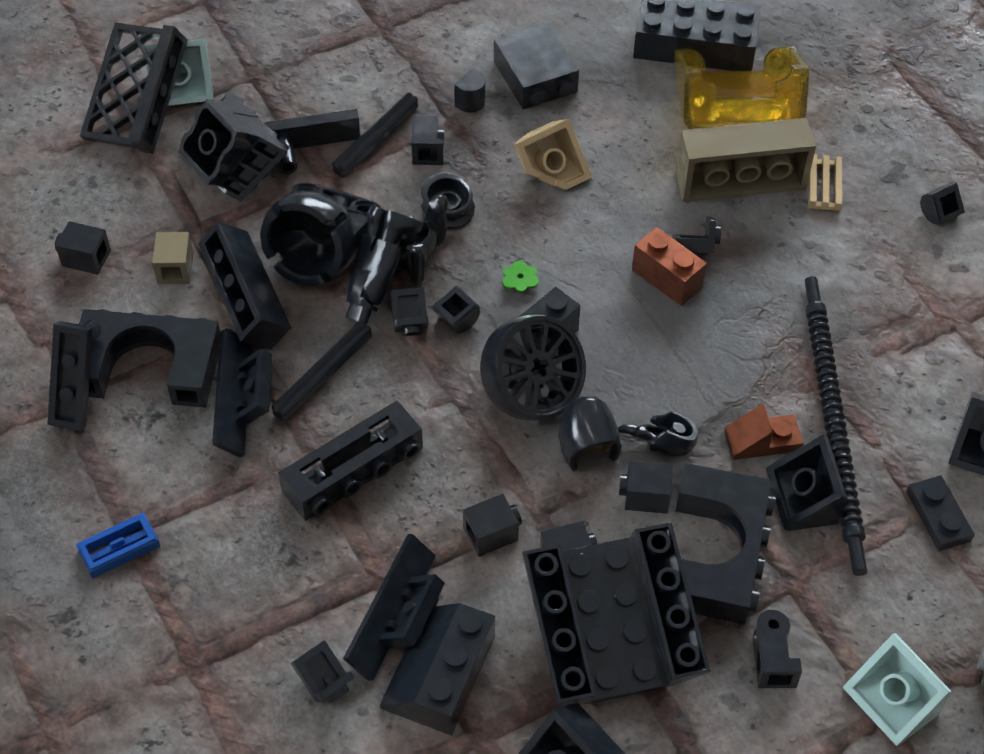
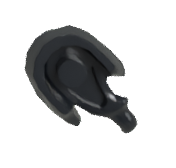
[618,411,698,456]

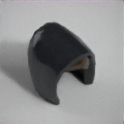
[559,396,622,471]

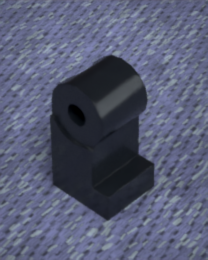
[753,610,802,688]

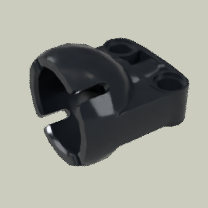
[260,183,381,286]

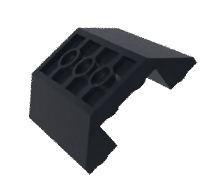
[522,522,711,705]

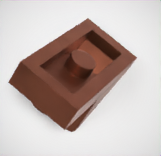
[725,404,804,460]

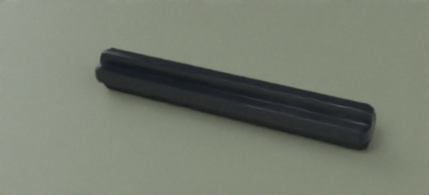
[332,93,419,177]
[271,322,372,421]

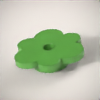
[502,261,539,293]

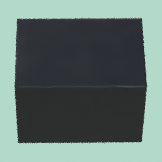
[766,434,847,531]

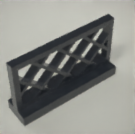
[80,22,188,154]

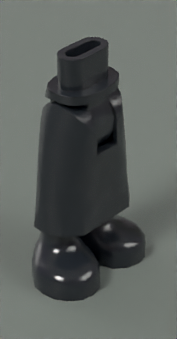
[345,206,423,325]

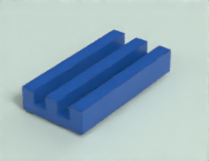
[76,512,160,578]

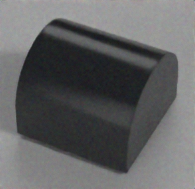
[454,68,486,113]
[920,182,965,225]
[432,286,480,334]

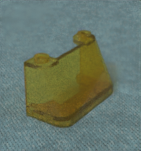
[674,46,810,130]

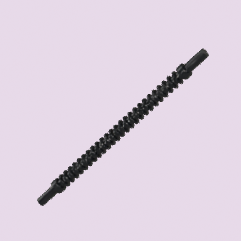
[804,276,868,576]

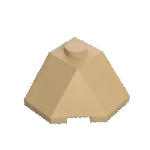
[514,119,592,190]

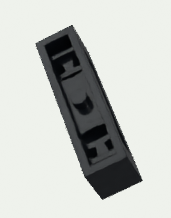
[278,400,423,521]

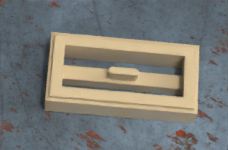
[808,154,842,211]

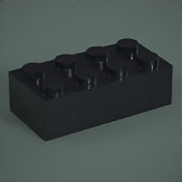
[633,0,761,74]

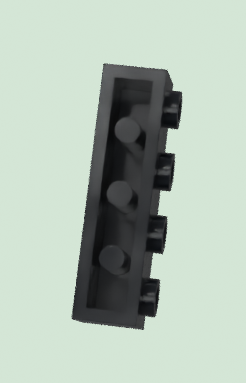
[198,222,292,349]

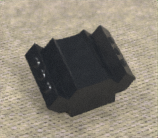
[178,91,290,202]

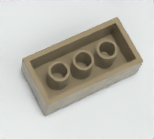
[675,118,816,202]

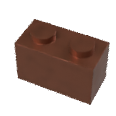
[632,227,707,306]

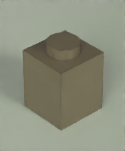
[152,231,194,284]

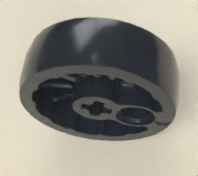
[480,315,586,421]

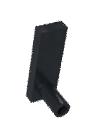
[264,109,360,174]
[47,320,101,431]

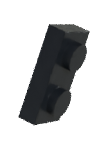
[906,475,975,551]

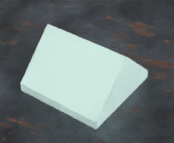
[842,633,952,746]

